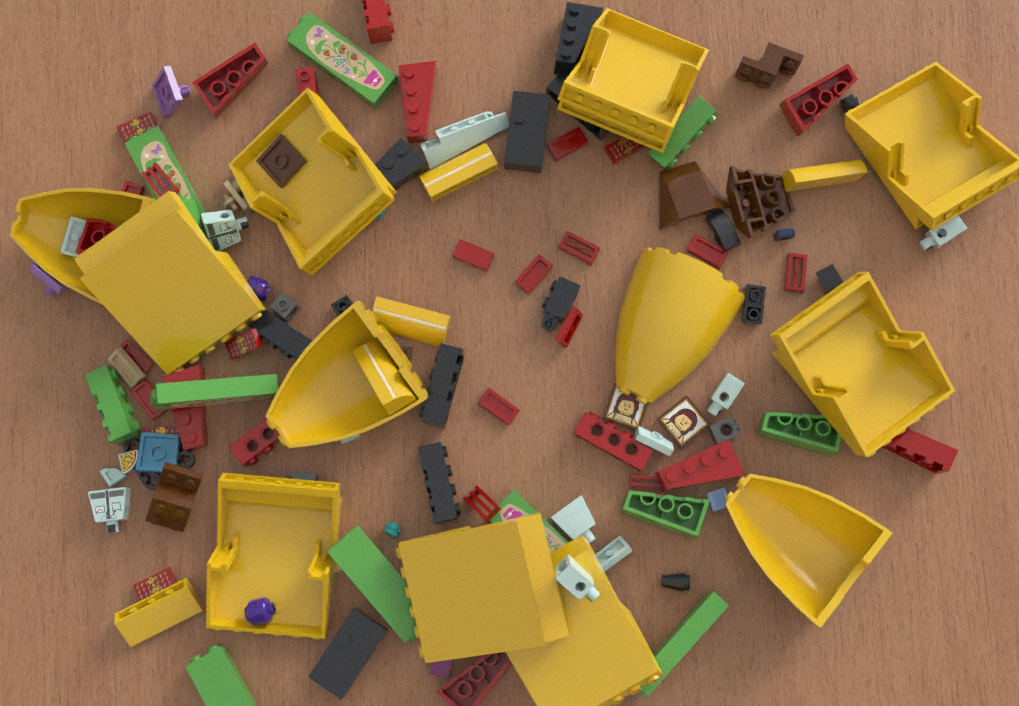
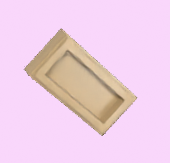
[108,347,146,388]

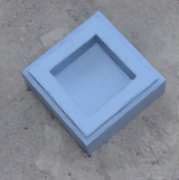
[706,487,728,512]

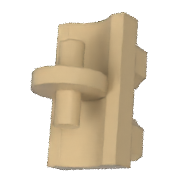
[223,180,251,214]

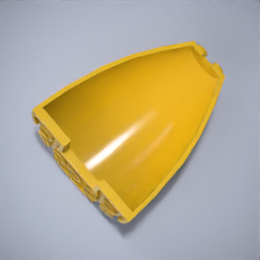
[10,188,156,304]
[615,247,745,404]
[265,301,428,448]
[724,474,892,629]

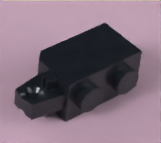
[541,276,581,332]

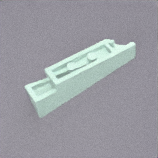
[420,111,509,169]

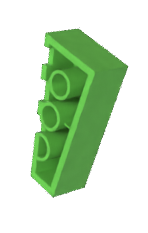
[648,96,717,170]
[85,365,142,446]
[757,412,841,457]
[620,490,710,540]

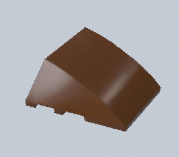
[659,161,730,230]
[726,166,795,239]

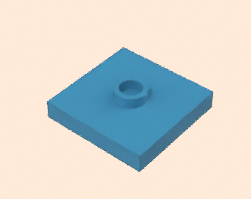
[135,432,181,473]

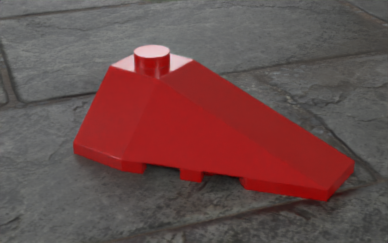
[75,218,118,255]

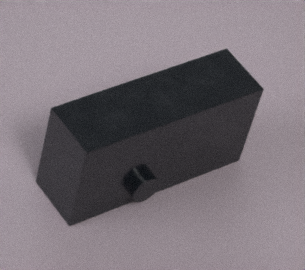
[504,91,551,173]
[308,608,389,700]

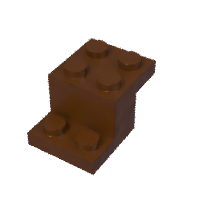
[735,42,804,89]
[145,462,203,532]

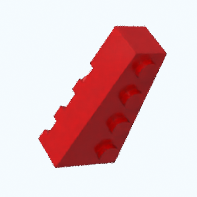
[362,0,395,44]
[192,43,268,118]
[398,61,437,144]
[779,63,858,137]
[162,365,208,452]
[882,427,958,474]
[654,439,745,491]

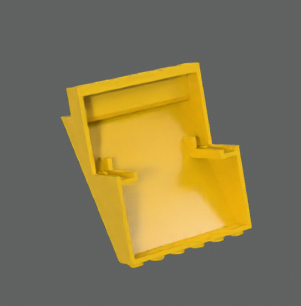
[557,8,709,153]
[845,62,1019,231]
[228,88,397,276]
[74,191,266,375]
[770,271,955,457]
[206,473,343,640]
[396,512,569,663]
[506,535,664,706]

